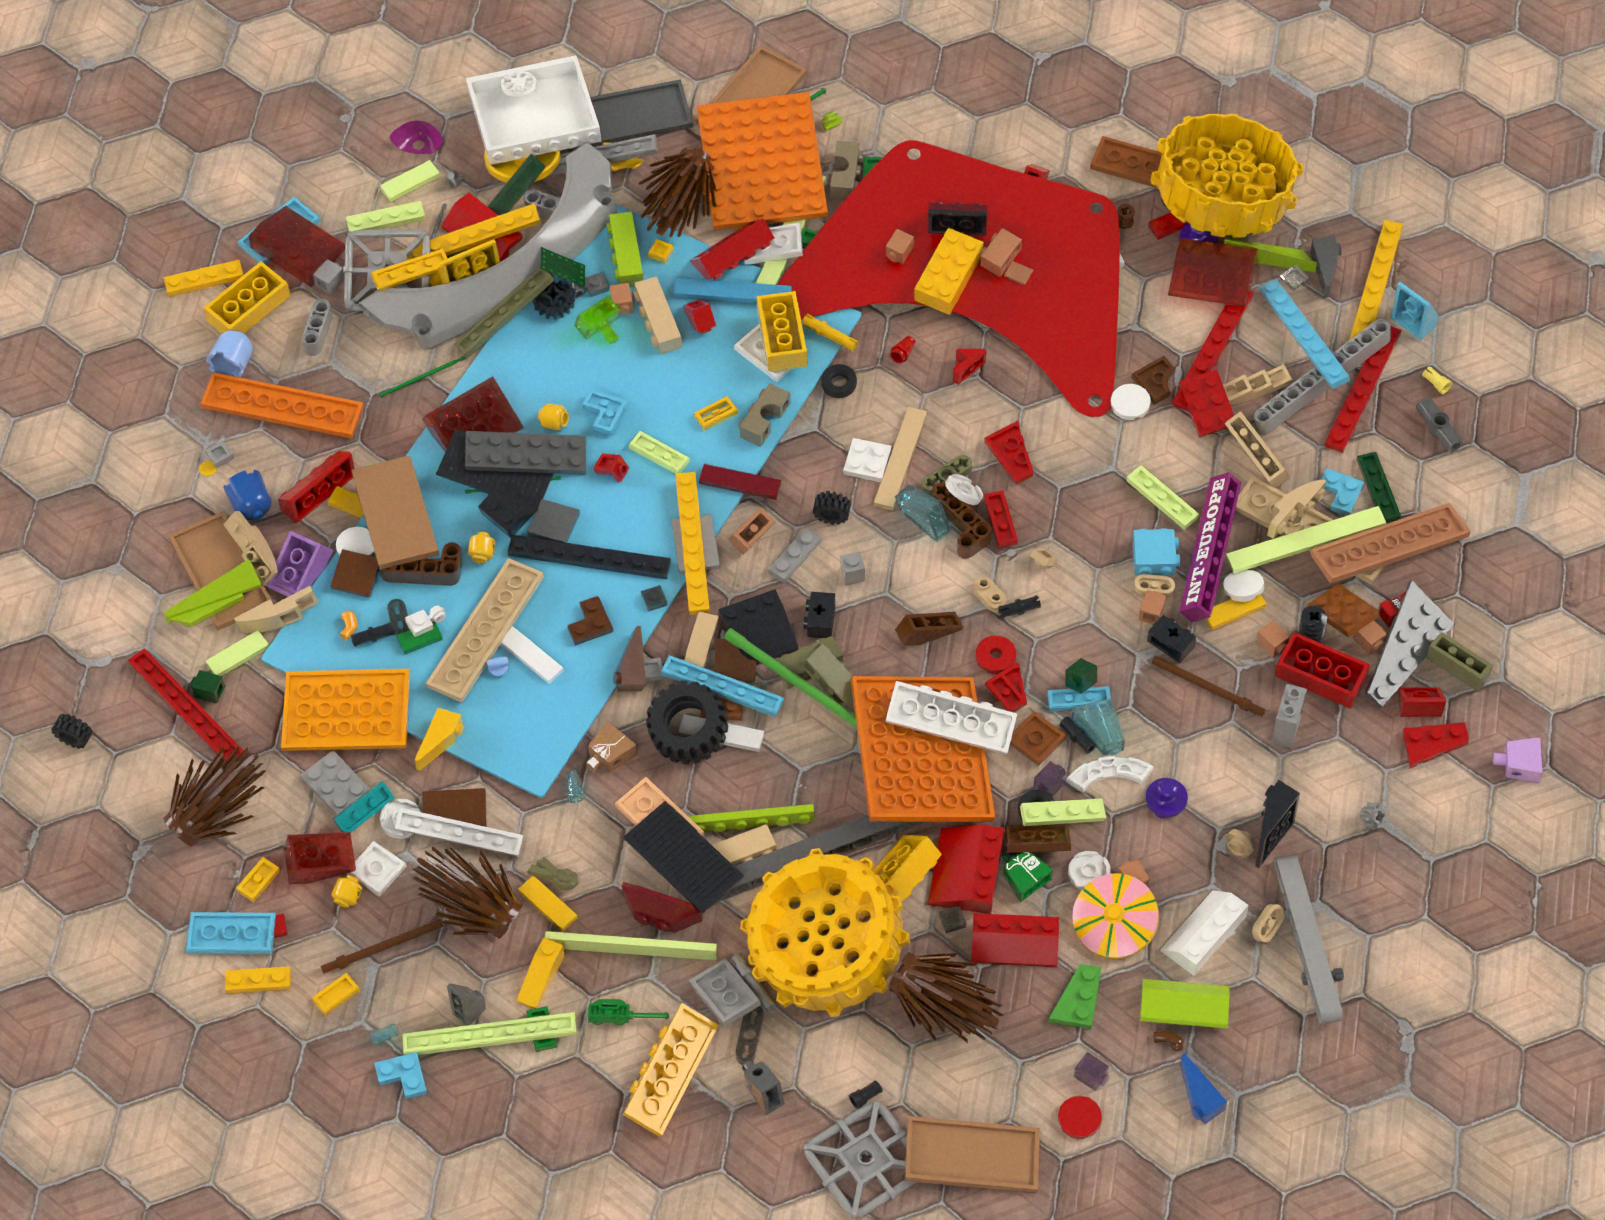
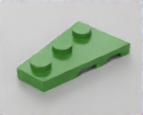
[1048,964,1101,1029]

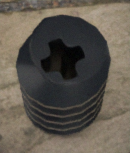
[1298,605,1327,643]

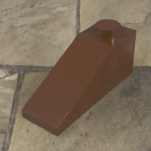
[895,612,963,646]
[613,626,646,691]

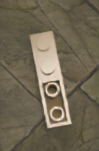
[1267,479,1326,539]
[223,511,278,586]
[234,586,319,633]

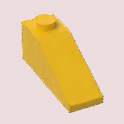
[415,708,464,771]
[516,938,565,1009]

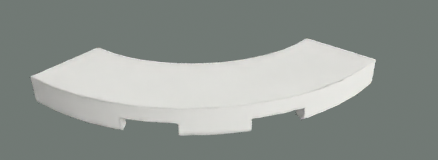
[1066,756,1154,793]

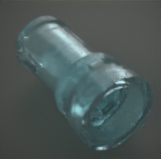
[565,770,584,803]

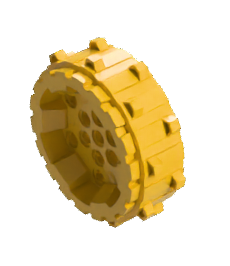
[1151,113,1304,238]
[740,848,910,1017]

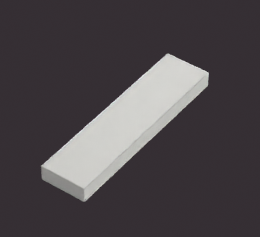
[501,626,564,684]
[678,714,764,752]

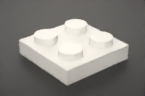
[843,438,892,482]

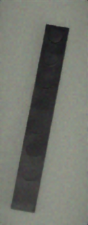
[507,535,671,579]

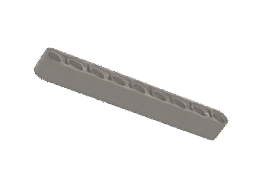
[1254,319,1391,434]
[1274,855,1343,1024]

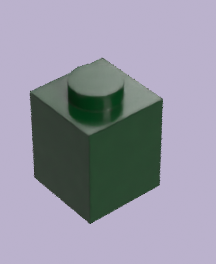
[1065,658,1097,694]
[191,670,225,703]

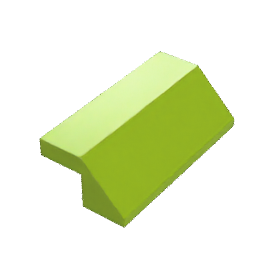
[1140,979,1230,1029]

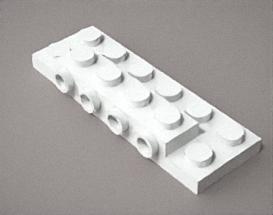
[885,681,1017,755]

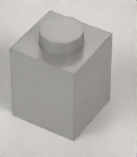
[313,259,344,295]
[840,552,865,585]

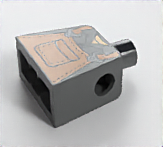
[742,1061,785,1115]

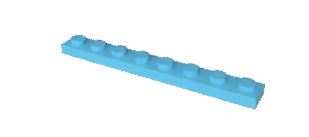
[1259,279,1350,389]

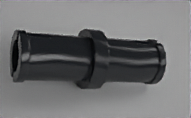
[998,595,1041,619]
[350,622,394,647]
[1059,716,1096,754]

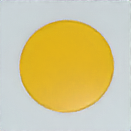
[199,461,217,476]

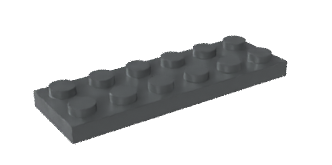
[465,431,586,475]

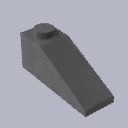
[1310,236,1341,298]
[447,983,486,1026]

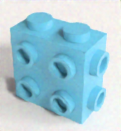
[1132,528,1180,576]

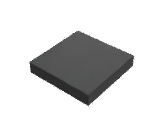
[527,499,580,543]

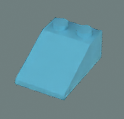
[1391,282,1439,340]

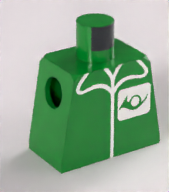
[1002,851,1053,902]

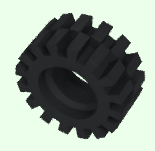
[813,491,851,525]
[51,714,93,749]

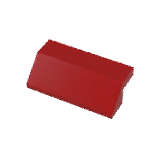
[441,193,523,262]

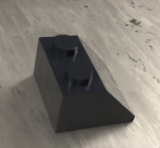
[478,484,538,539]

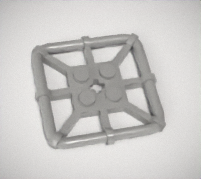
[343,228,430,311]
[802,1100,916,1219]

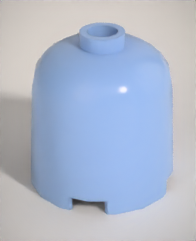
[206,330,253,378]

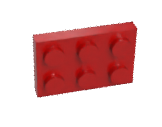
[1179,369,1234,438]

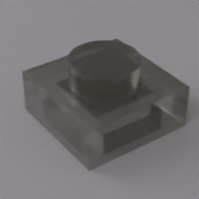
[641,585,667,612]
[939,906,966,933]

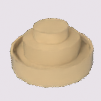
[1226,829,1254,858]

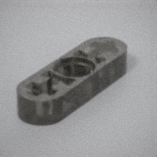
[735,1006,764,1065]

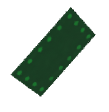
[540,247,585,287]

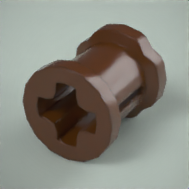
[1117,204,1135,229]

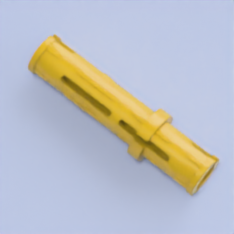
[802,314,859,352]

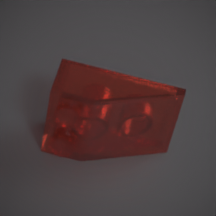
[283,832,356,884]

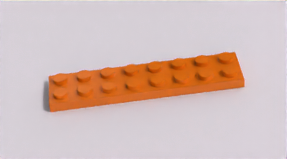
[200,372,364,439]

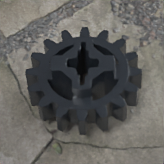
[533,280,575,320]

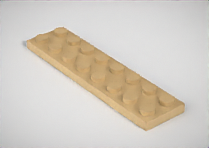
[1235,476,1385,585]
[426,558,544,703]

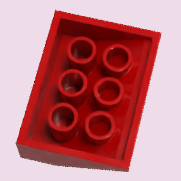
[928,825,1004,914]

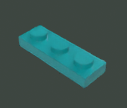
[332,781,395,836]

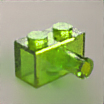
[574,296,620,345]

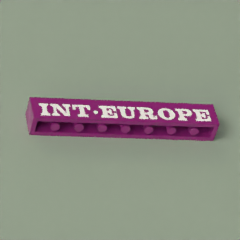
[1179,472,1241,622]

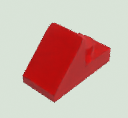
[953,348,987,385]

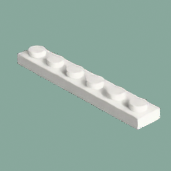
[395,808,523,857]

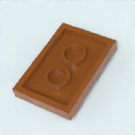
[1307,583,1379,637]

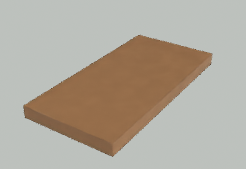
[696,45,807,125]
[351,456,439,569]
[168,511,273,631]
[904,1116,1040,1193]

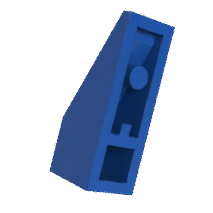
[1180,1053,1227,1124]

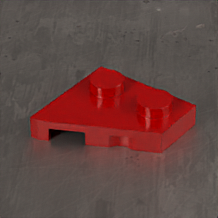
[985,662,1027,713]

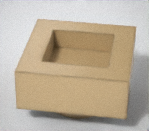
[1030,548,1057,567]

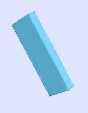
[1047,686,1112,712]

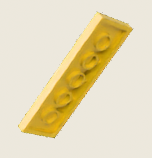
[622,1003,719,1137]

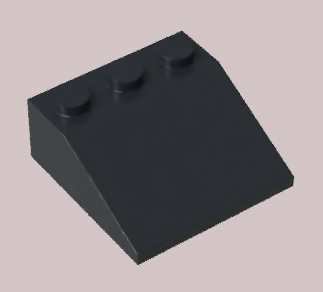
[718,589,799,666]
[1256,780,1300,868]

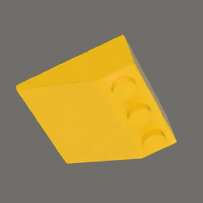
[438,239,500,284]

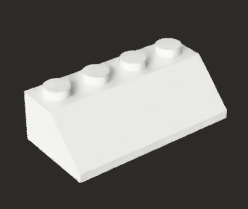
[1160,890,1249,976]

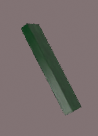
[487,154,546,216]
[1356,452,1402,524]

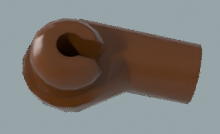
[1153,1031,1184,1051]

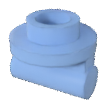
[487,656,509,677]

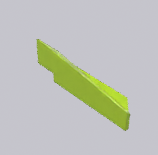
[1223,236,1317,272]
[164,560,261,627]

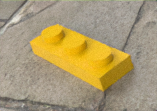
[225,966,291,994]

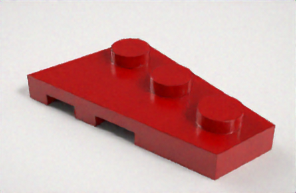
[984,421,1033,485]
[1402,722,1469,768]

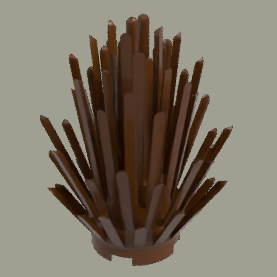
[639,147,717,238]
[163,746,266,847]
[412,845,523,939]
[888,952,1004,1043]

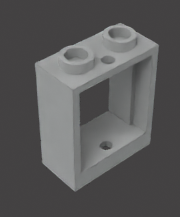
[1272,684,1307,748]

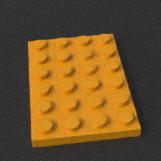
[281,669,410,751]

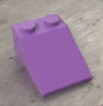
[266,531,333,597]

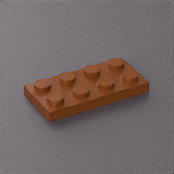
[1090,136,1162,188]

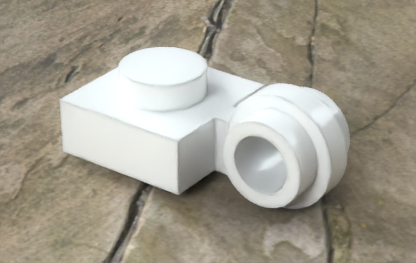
[405,606,446,637]

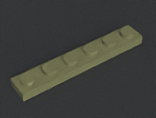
[454,267,554,358]

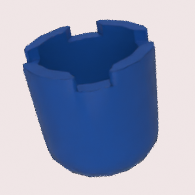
[223,470,271,521]

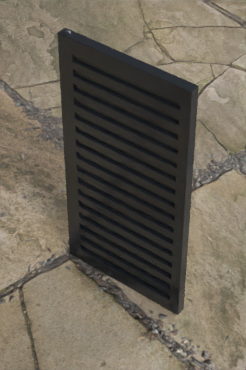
[436,429,554,508]
[623,801,744,914]

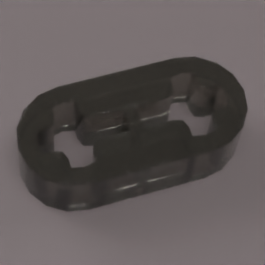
[387,599,410,635]

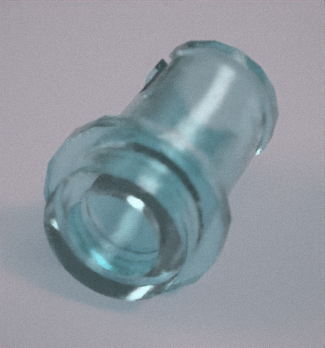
[369,1023,399,1046]

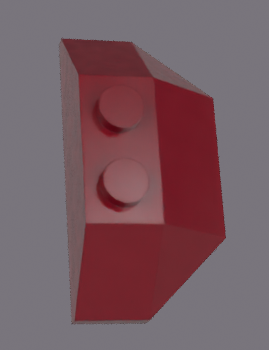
[622,882,704,933]

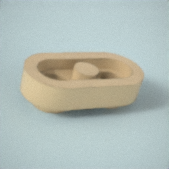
[1134,574,1175,598]
[973,577,1006,612]
[1252,904,1285,942]

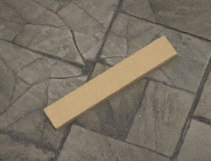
[874,406,927,511]

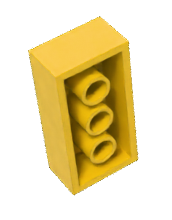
[914,228,984,315]
[203,261,290,334]
[756,291,807,372]

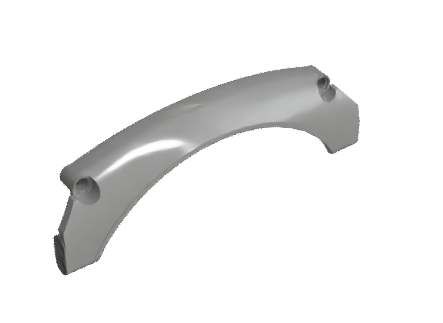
[359,143,617,349]

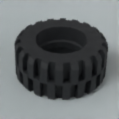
[646,681,729,765]

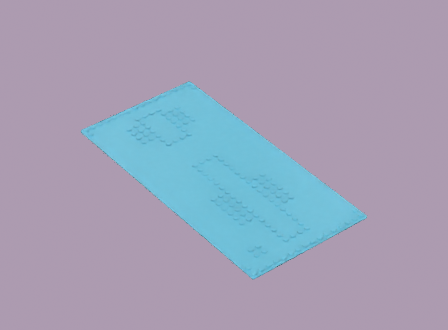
[261,204,861,798]

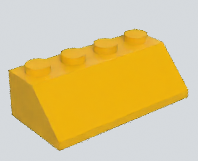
[873,835,942,902]

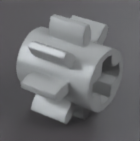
[1360,802,1386,828]

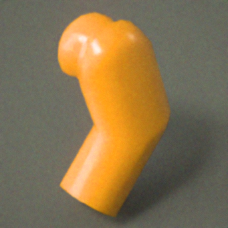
[340,610,358,641]

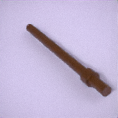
[1152,656,1266,717]
[320,919,444,974]

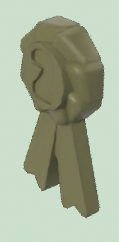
[528,857,578,890]

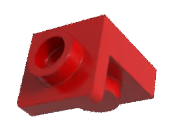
[593,453,629,482]

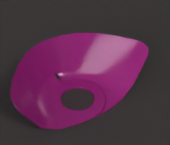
[389,120,443,154]

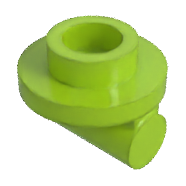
[821,111,843,131]

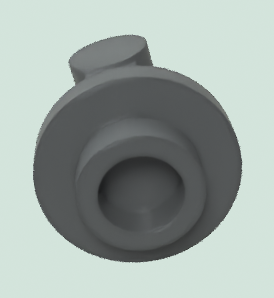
[445,170,464,187]

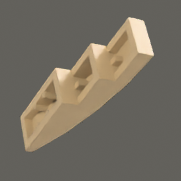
[1223,364,1293,406]
[678,611,719,685]

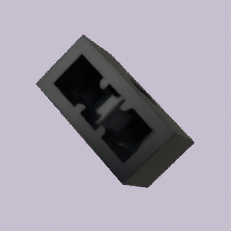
[803,591,836,638]
[1147,615,1196,663]

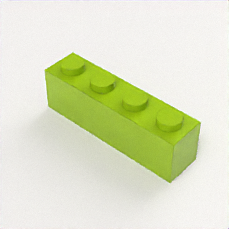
[606,211,643,287]

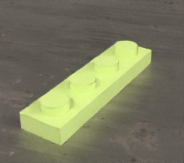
[346,201,426,232]
[1126,465,1199,530]
[1020,799,1106,826]

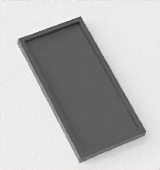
[590,79,693,147]

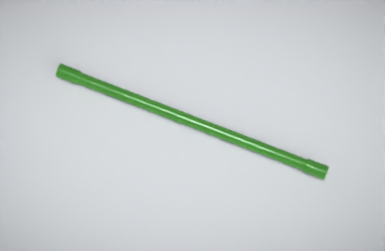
[724,628,857,729]

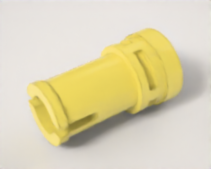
[1422,366,1452,394]

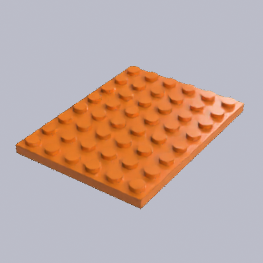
[697,92,828,231]
[851,676,995,822]

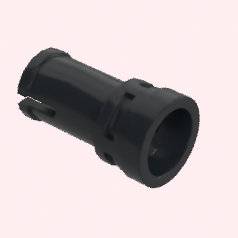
[848,1080,883,1110]

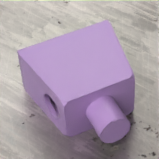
[1492,738,1542,783]

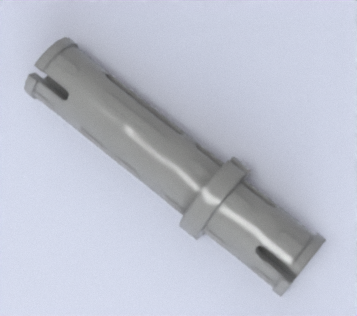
[730,953,775,1013]

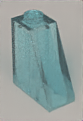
[895,485,951,542]
[1070,698,1125,755]

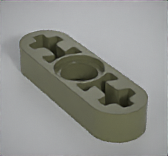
[922,455,972,496]

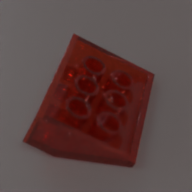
[249,206,345,288]
[1168,238,1257,307]
[422,376,524,452]

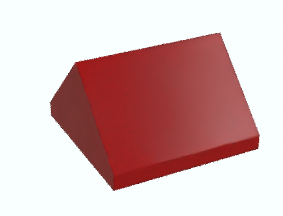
[1398,687,1446,717]

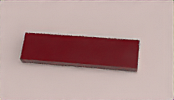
[699,464,782,500]

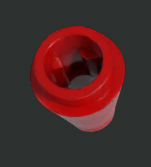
[890,336,916,363]

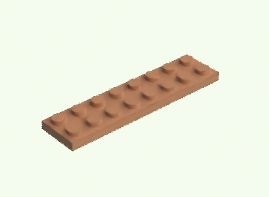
[1310,503,1470,584]

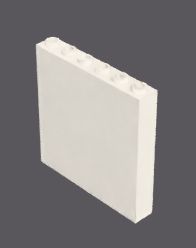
[466,55,602,165]

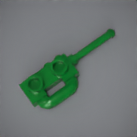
[588,999,670,1025]

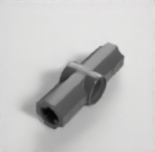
[1416,397,1463,453]

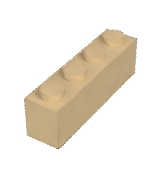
[632,276,682,354]
[1225,411,1290,488]
[712,824,777,866]

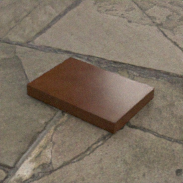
[422,788,487,827]
[1005,823,1071,853]

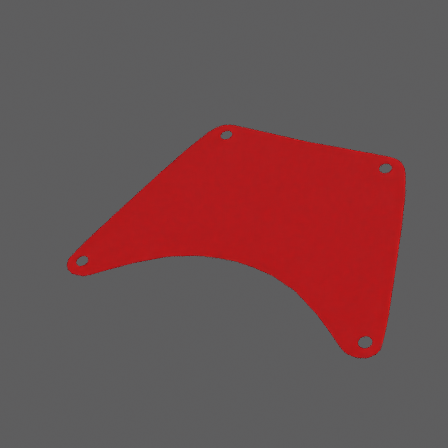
[777,140,1120,417]

